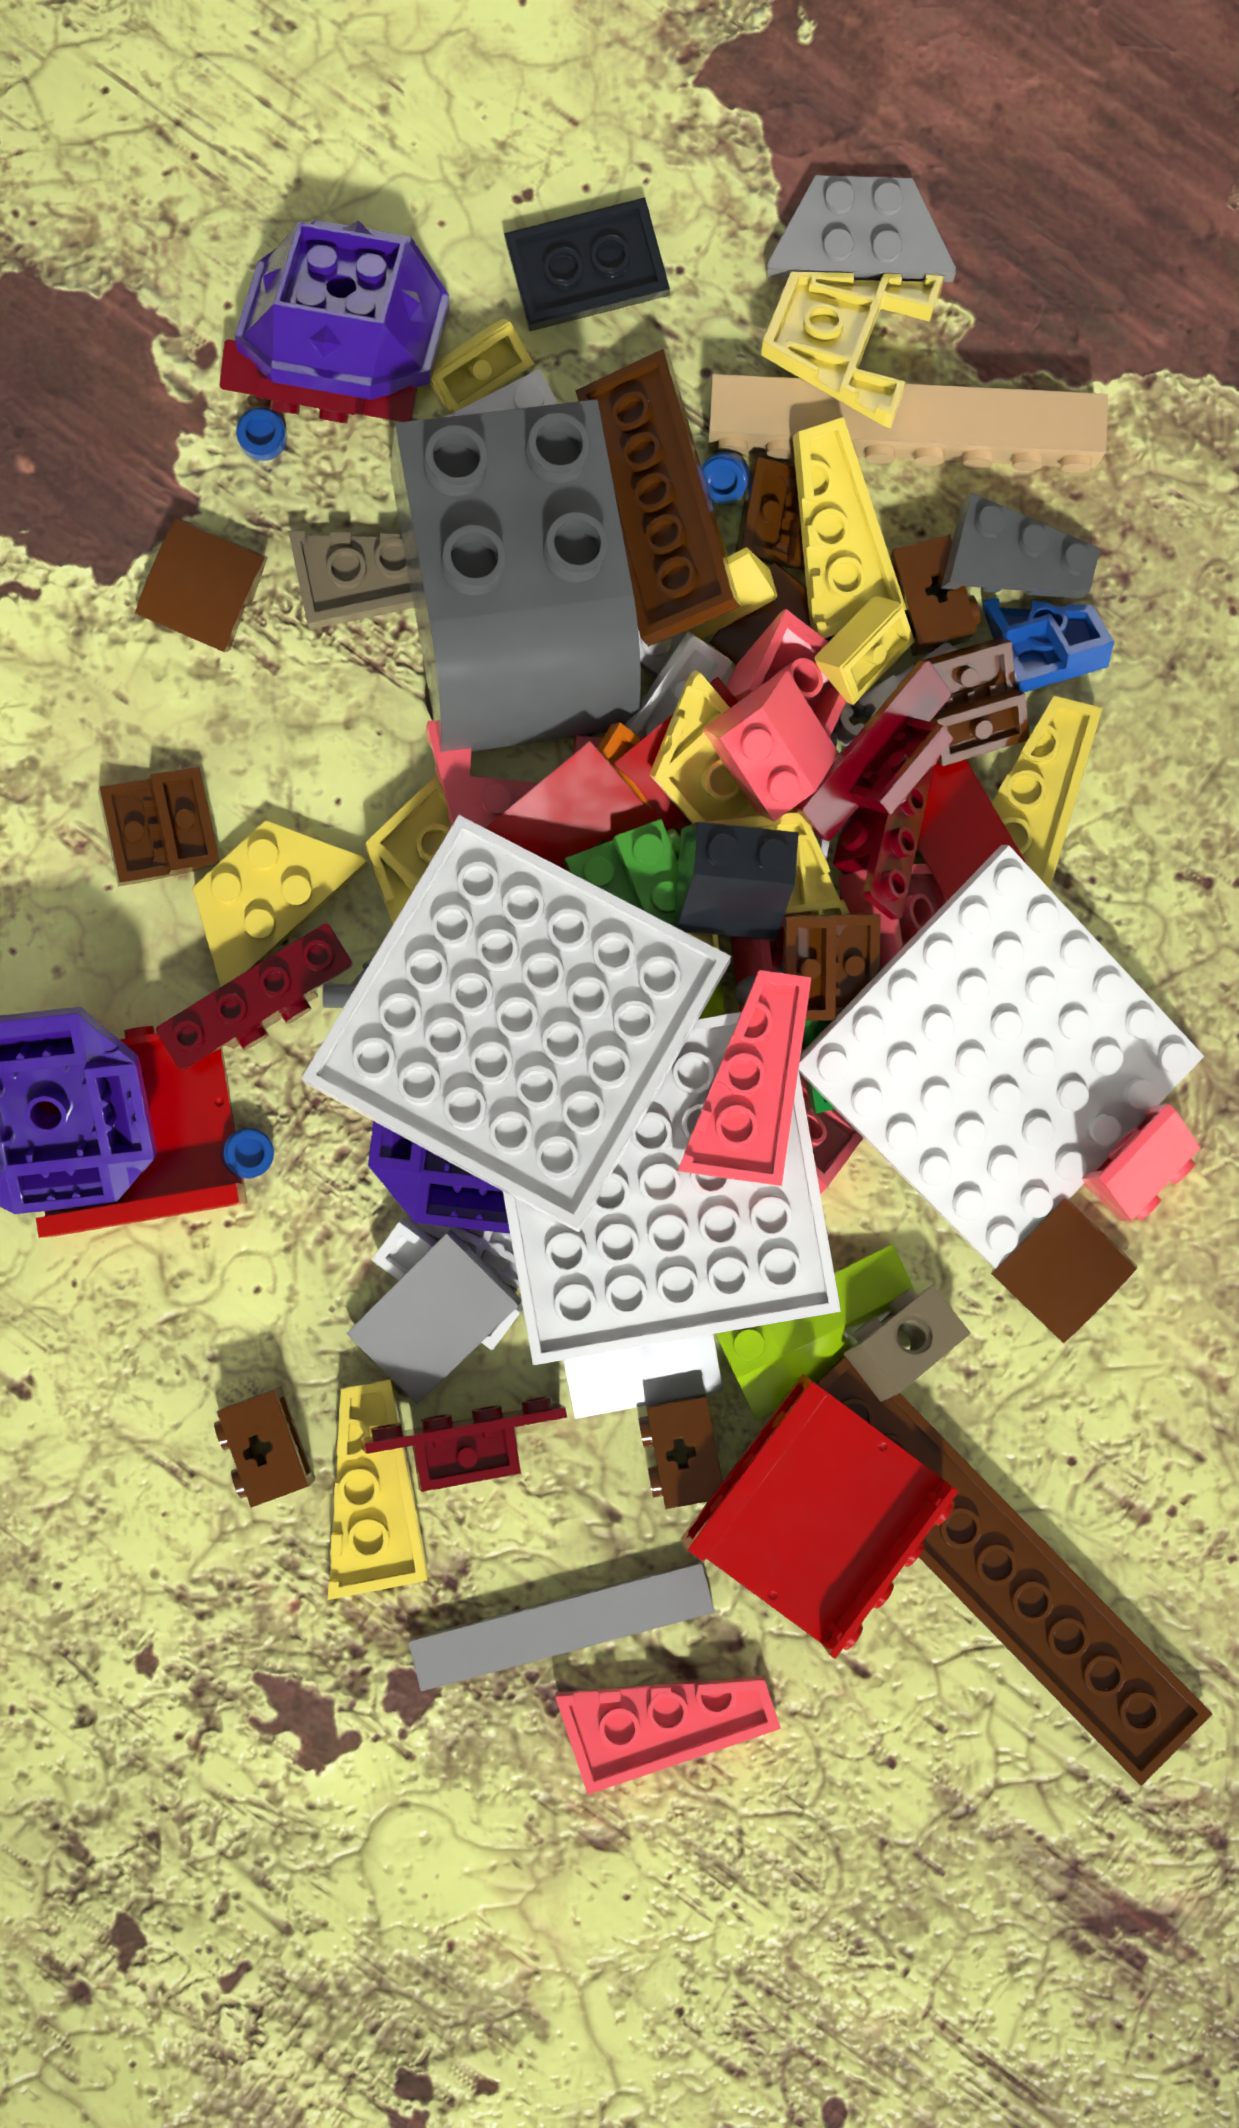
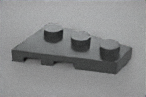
[941,493,1100,599]

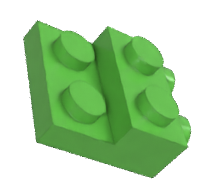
[563,819,680,926]

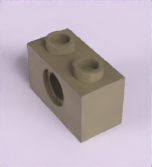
[843,1285,971,1402]

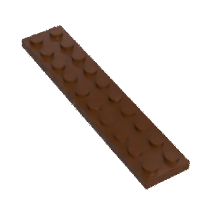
[816,1355,1213,1786]

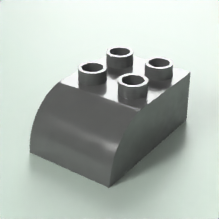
[390,399,641,752]

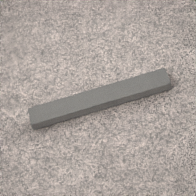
[408,1561,715,1691]

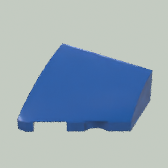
[983,598,1114,692]

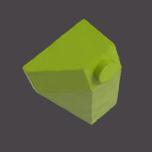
[715,1244,914,1420]

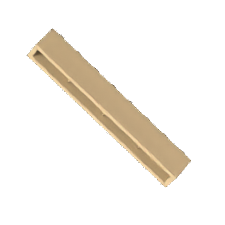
[708,374,1108,473]

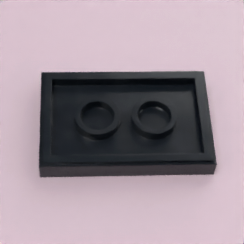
[504,197,670,332]

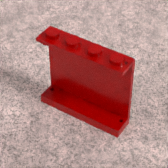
[36,1026,247,1238]
[681,1374,959,1659]

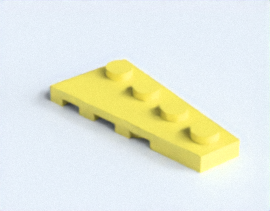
[792,417,907,639]
[992,696,1102,889]
[327,1378,429,1600]

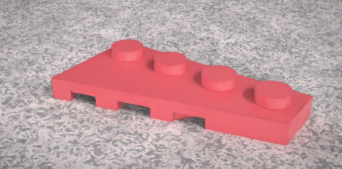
[677,970,811,1186]
[555,1676,781,1795]

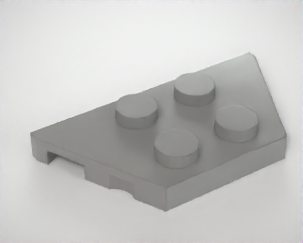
[767,175,956,282]

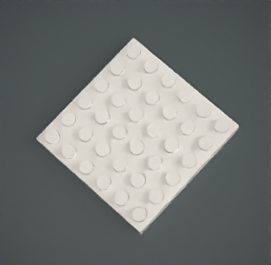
[301,815,731,1232]
[799,845,1204,1269]
[503,1012,841,1365]

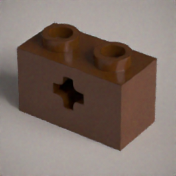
[890,534,981,656]
[214,1386,315,1508]
[638,1394,723,1510]

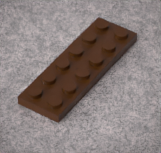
[575,349,741,647]

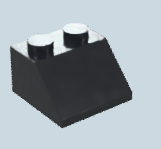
[674,822,799,941]

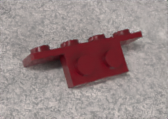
[219,339,417,423]
[797,660,954,841]
[833,765,935,920]
[156,923,353,1070]
[360,1397,567,1492]

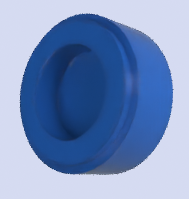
[236,407,288,461]
[702,450,750,504]
[221,1128,274,1179]

